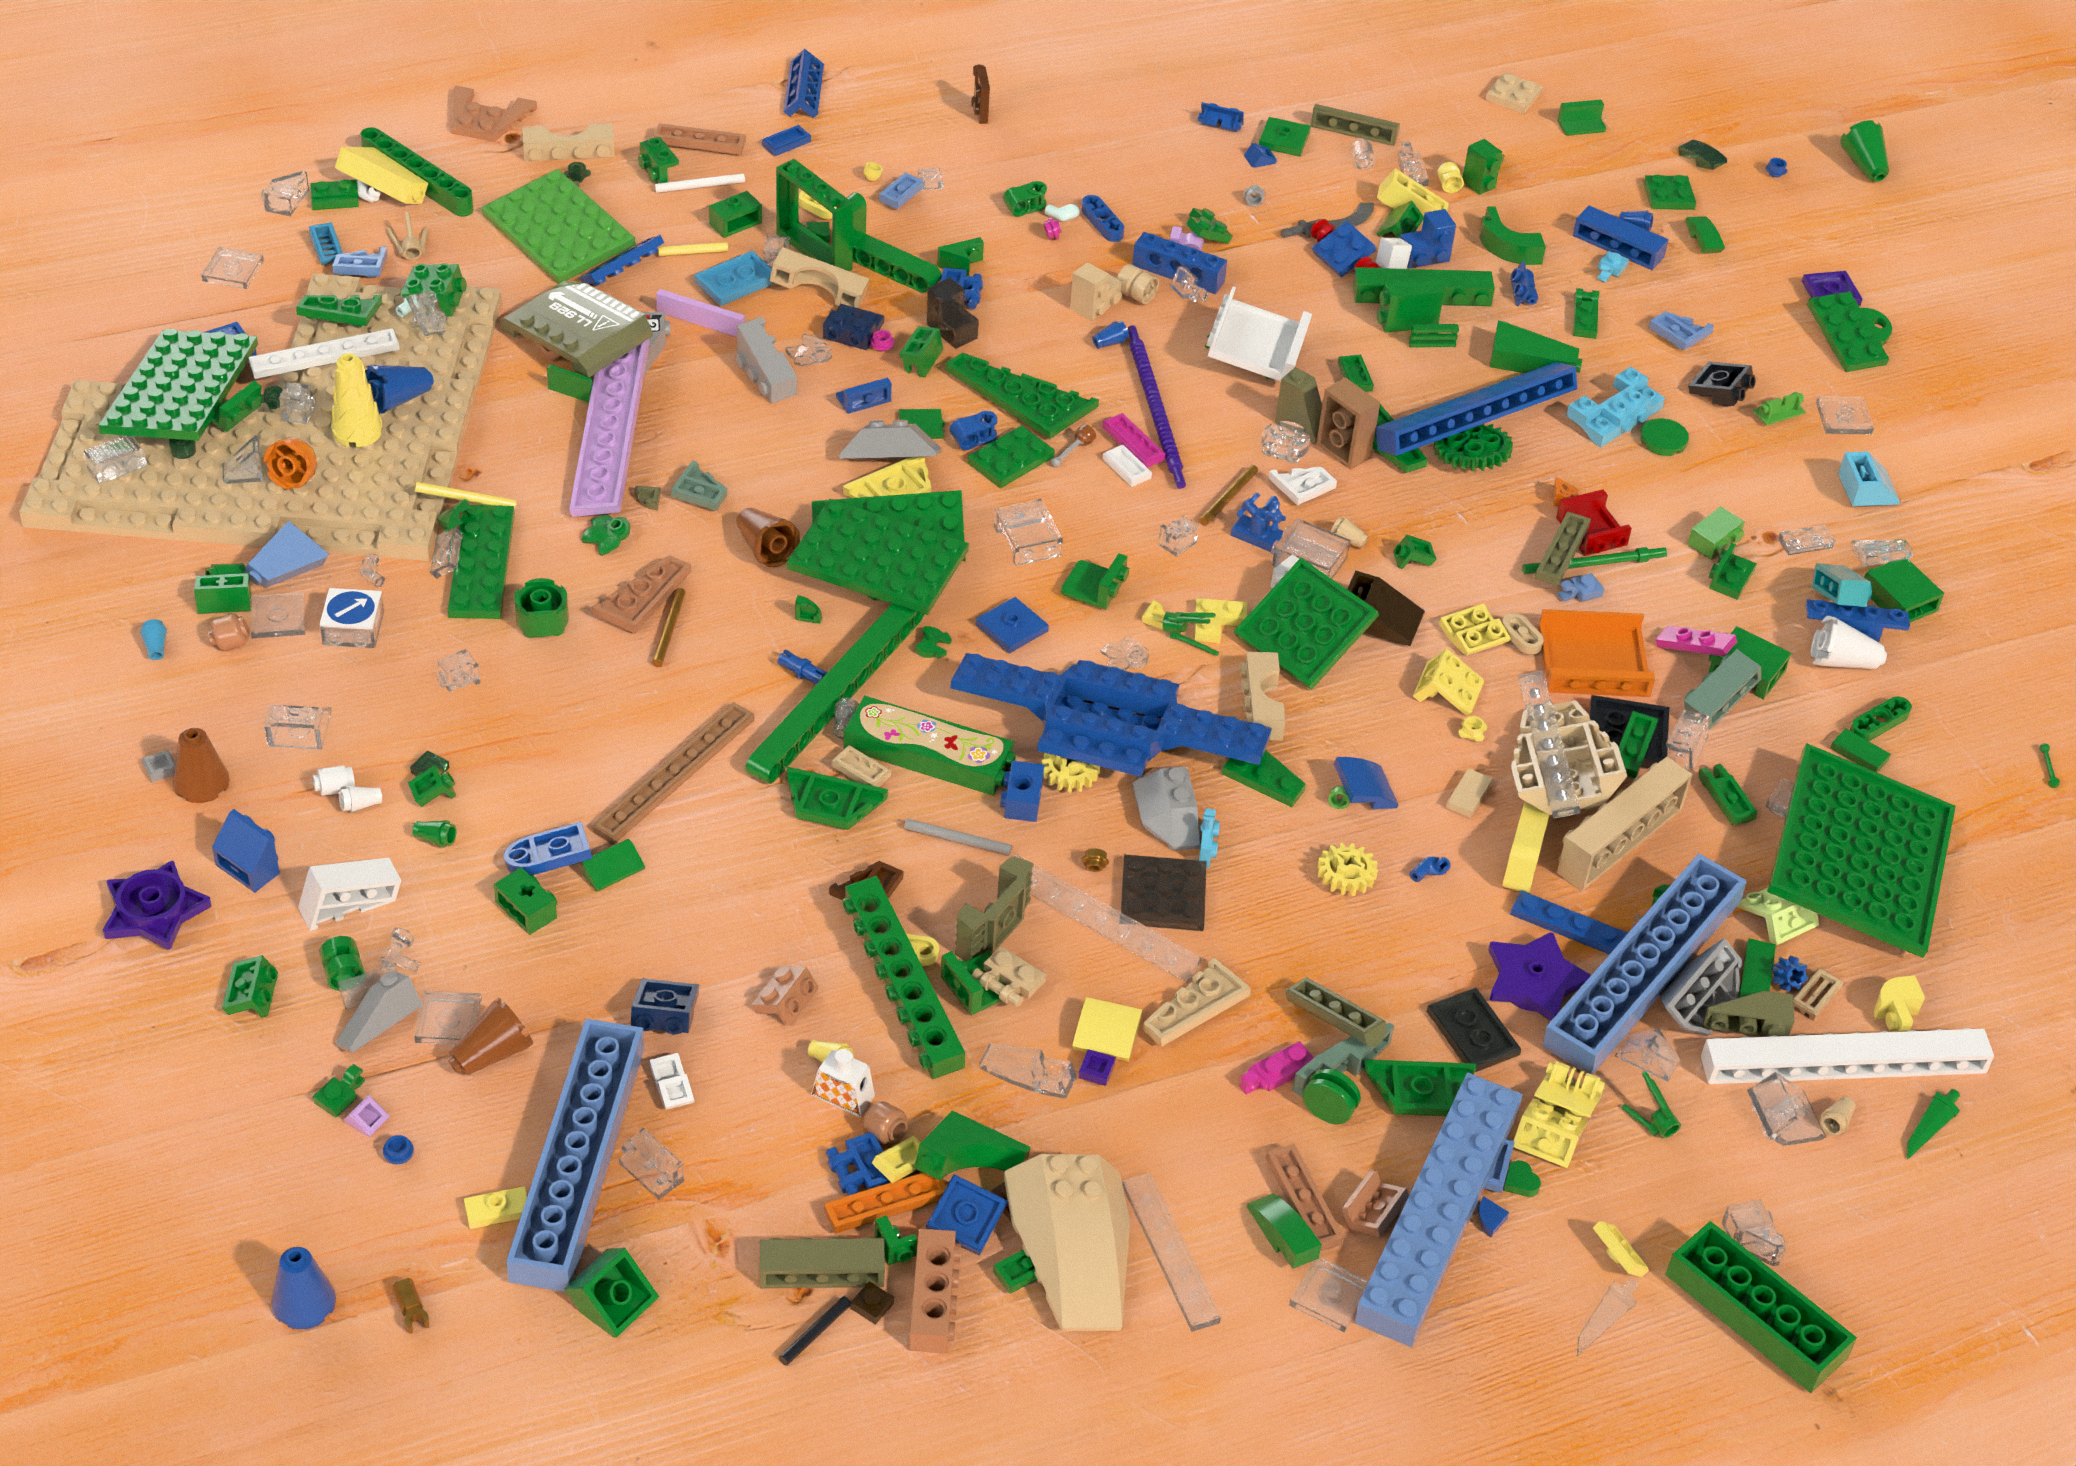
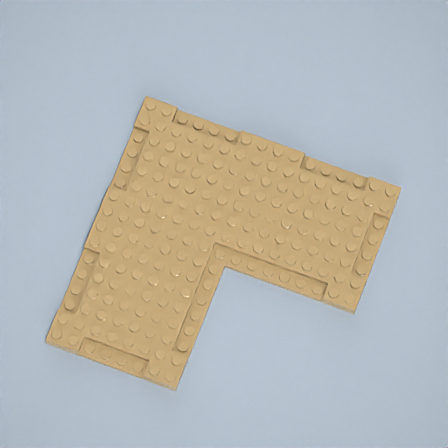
[19,273,502,561]

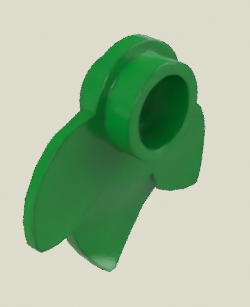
[581,515,631,556]

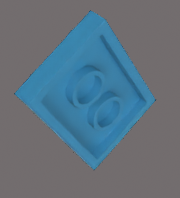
[694,250,775,306]

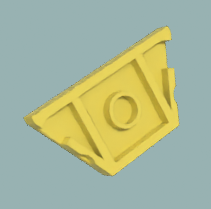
[843,456,931,498]

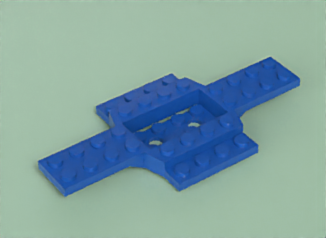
[950,653,1272,777]

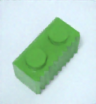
[1688,506,1745,559]

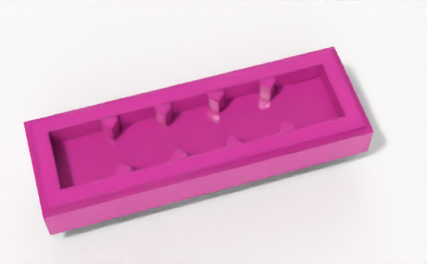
[1102,413,1165,468]
[1656,625,1737,656]

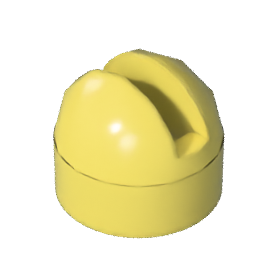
[863,162,883,181]

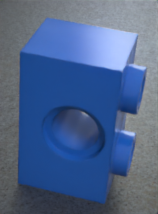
[1000,760,1044,822]

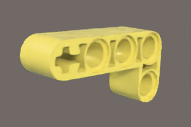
[1502,802,1549,893]

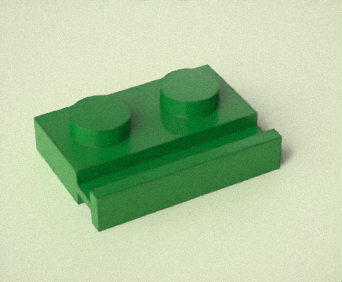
[310,180,359,210]

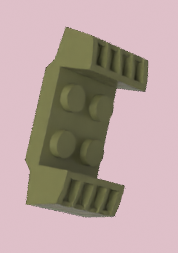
[955,856,1034,962]

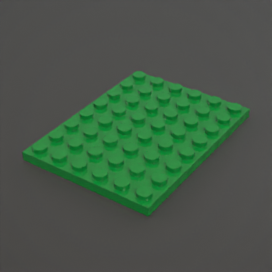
[1767,743,1956,958]

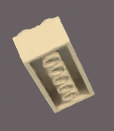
[1557,757,1692,892]

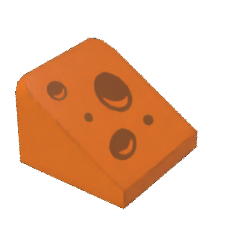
[1553,477,1578,507]

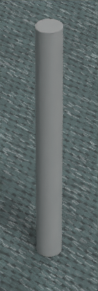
[904,819,1012,856]

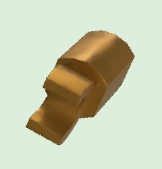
[393,1278,430,1334]

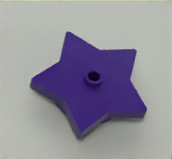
[103,861,212,950]
[1488,932,1591,1021]

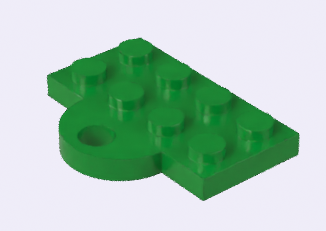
[1807,291,1892,372]

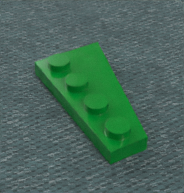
[1373,404,1428,473]

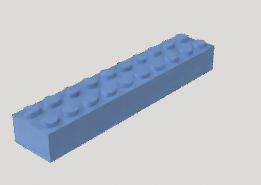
[1542,853,1747,1075]
[506,1019,644,1292]
[1354,1072,1523,1347]

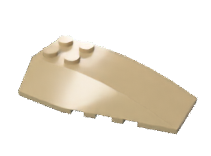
[1511,700,1627,815]
[1003,1154,1130,1331]

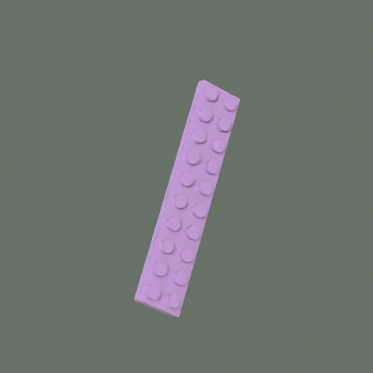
[569,339,650,517]

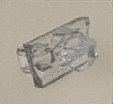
[406,291,447,336]

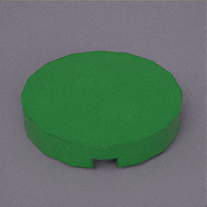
[1640,418,1689,456]

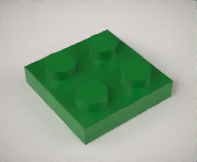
[1643,175,1696,210]

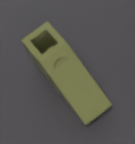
[1702,991,1794,1036]

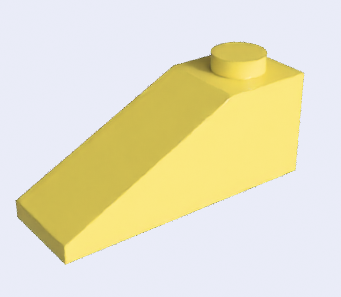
[1377,168,1449,215]

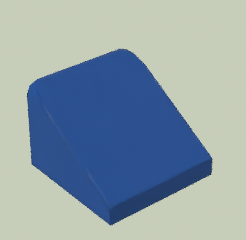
[1244,143,1277,167]

